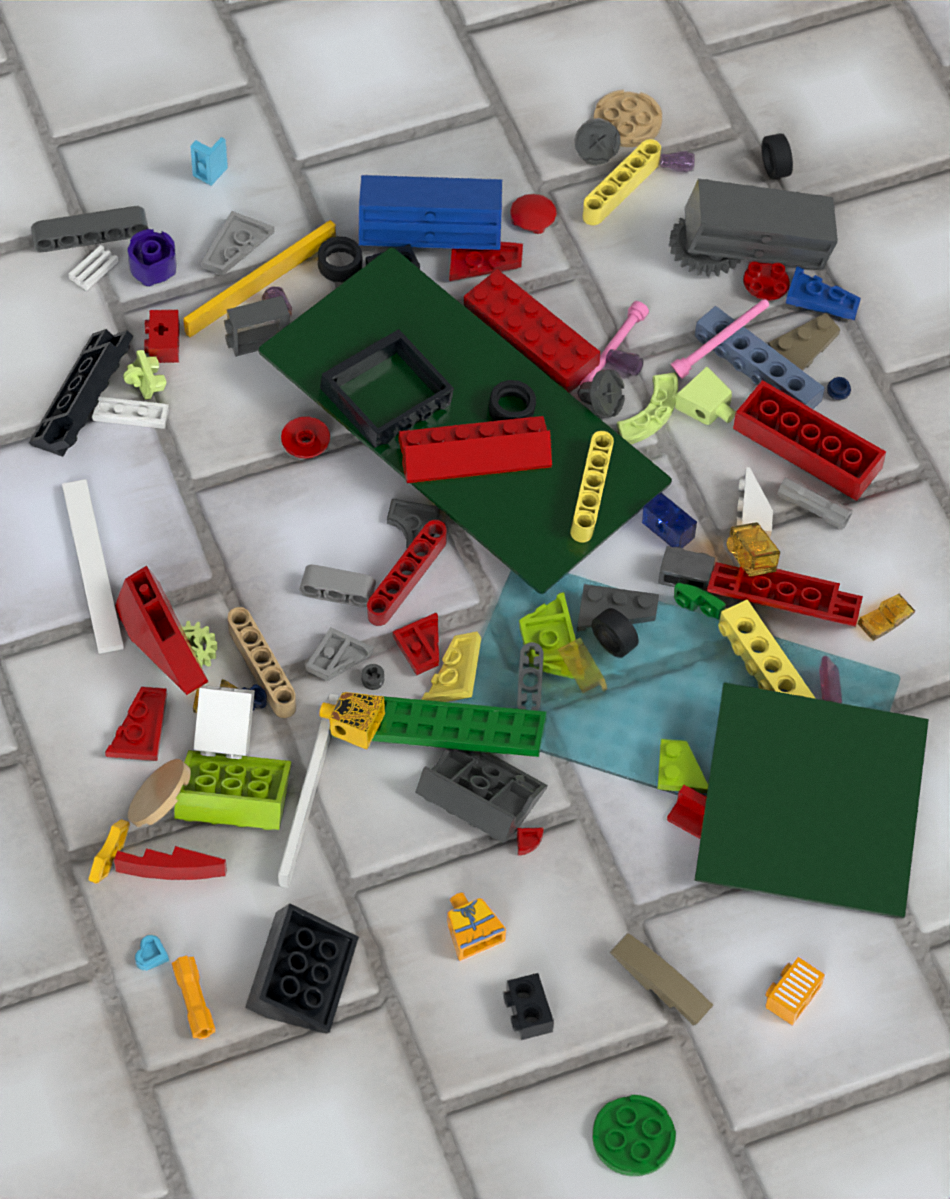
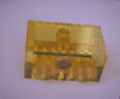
[727,522,780,576]

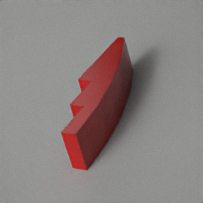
[114,846,227,880]

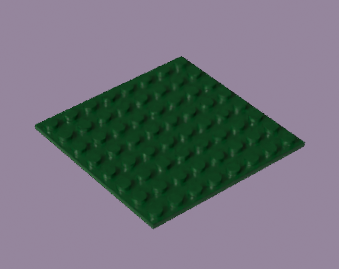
[694,682,929,918]

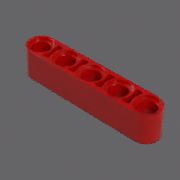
[367,520,446,626]

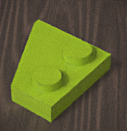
[657,739,708,794]

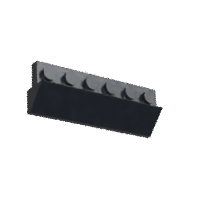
[29,329,134,457]

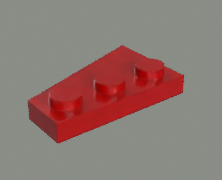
[105,686,167,761]

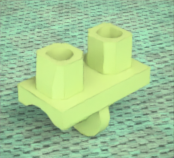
[123,350,167,400]

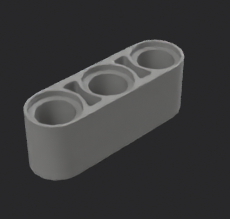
[299,564,376,607]

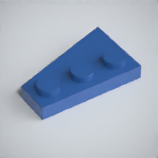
[786,266,861,320]

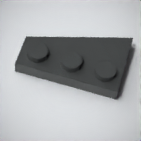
[577,584,659,632]

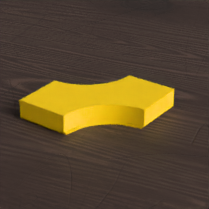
[88,819,130,884]

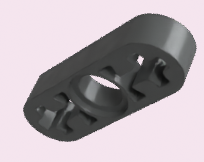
[517,642,544,711]

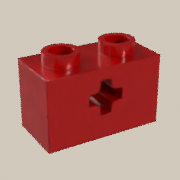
[144,310,180,363]

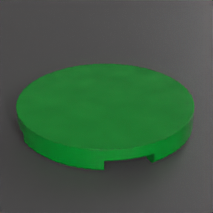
[592,1095,676,1176]

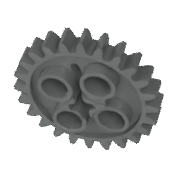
[669,218,741,277]

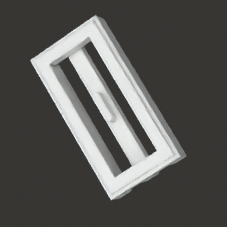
[69,245,119,291]

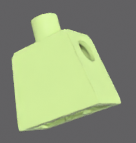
[675,367,736,425]

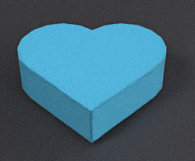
[135,935,169,971]

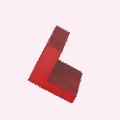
[667,785,706,839]

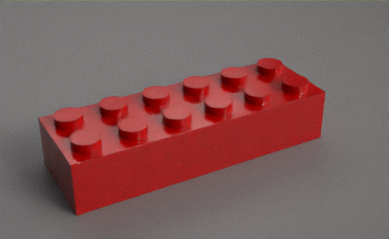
[464,269,601,393]
[733,380,886,501]

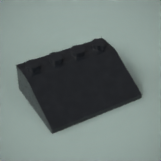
[245,903,359,1034]

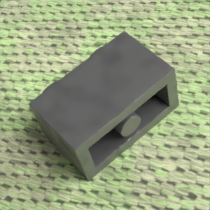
[658,546,715,592]

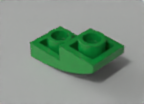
[673,583,726,622]

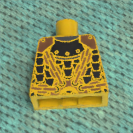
[319,692,385,749]

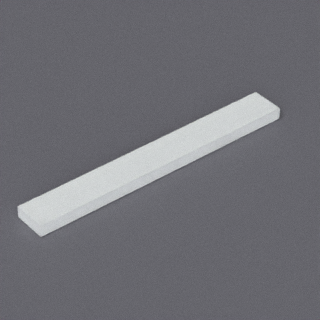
[62,479,124,654]
[278,694,339,888]

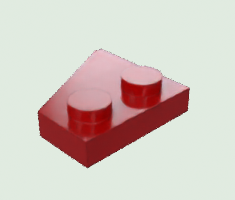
[393,613,439,676]

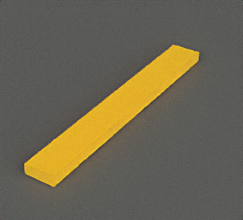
[183,220,336,337]

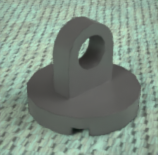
[574,118,621,165]
[577,369,625,418]

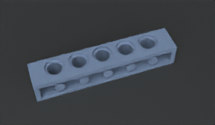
[695,305,825,409]

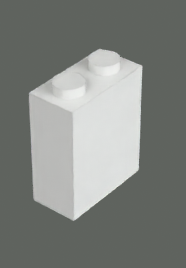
[194,685,255,759]

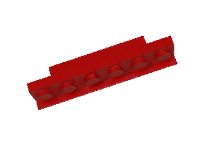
[398,416,552,483]
[707,561,863,627]

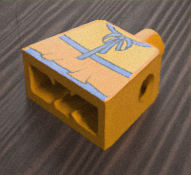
[447,892,506,961]

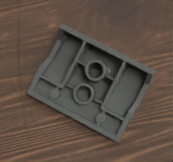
[415,748,548,843]

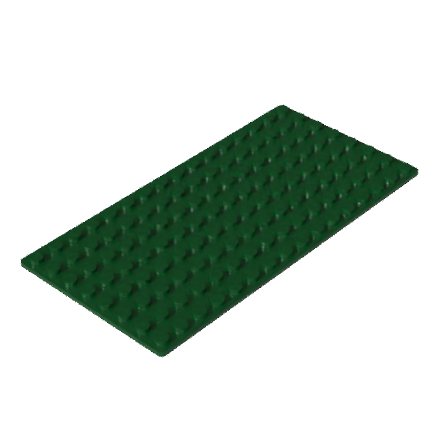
[258,248,672,594]

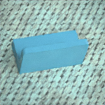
[190,137,228,186]

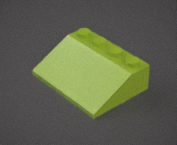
[174,750,291,830]

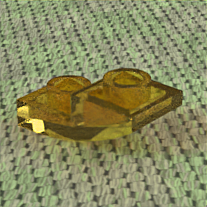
[857,593,915,641]

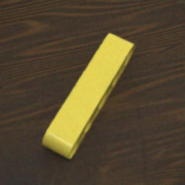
[582,139,661,225]
[570,431,614,543]

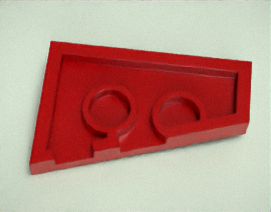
[449,242,523,281]

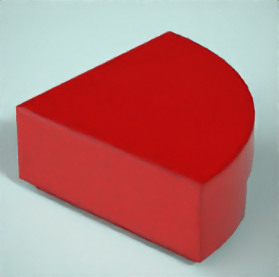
[517,828,543,856]

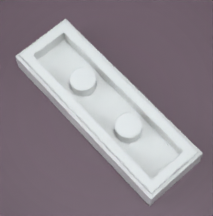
[92,397,169,429]

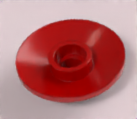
[281,416,330,458]

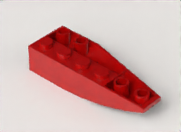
[115,565,209,695]

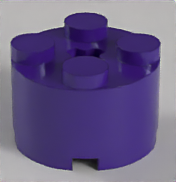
[127,229,177,287]

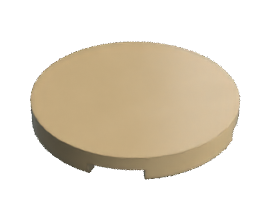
[594,90,662,147]
[128,759,191,828]

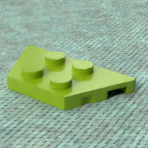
[519,592,585,681]

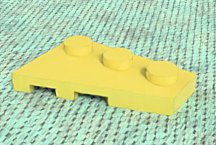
[421,632,481,702]

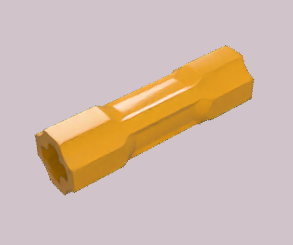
[172,955,216,1039]

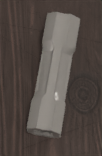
[777,476,853,530]

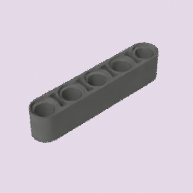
[31,206,149,252]

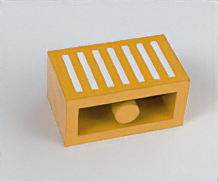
[765,957,825,1025]

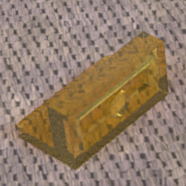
[558,638,608,694]

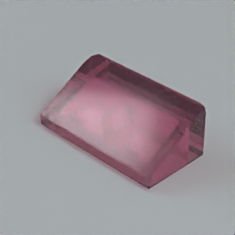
[819,656,842,703]

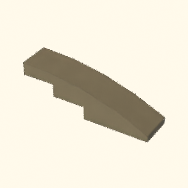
[610,933,713,1026]

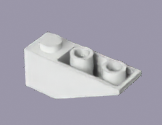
[736,467,773,545]

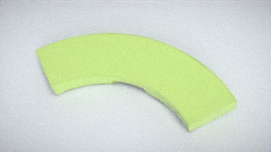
[616,372,678,444]

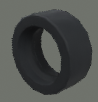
[761,133,793,179]
[318,236,362,282]
[489,380,536,421]
[591,608,639,658]

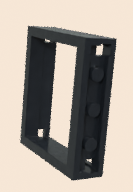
[320,329,454,448]

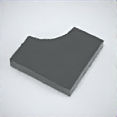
[387,499,440,548]

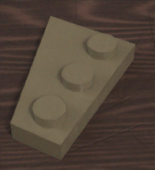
[768,313,840,371]

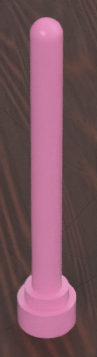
[670,299,769,379]
[580,301,649,386]

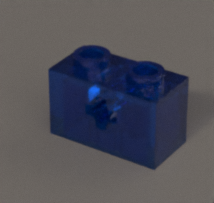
[642,492,697,548]

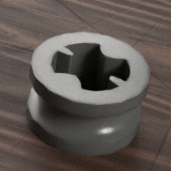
[361,664,385,690]

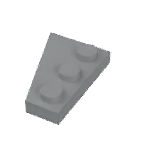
[201,211,274,275]

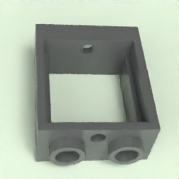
[224,296,290,357]

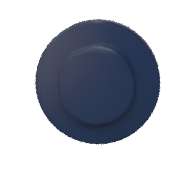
[827,377,851,400]

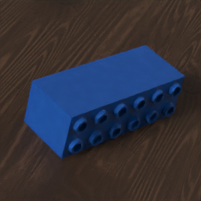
[359,175,502,250]

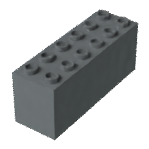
[685,178,838,270]

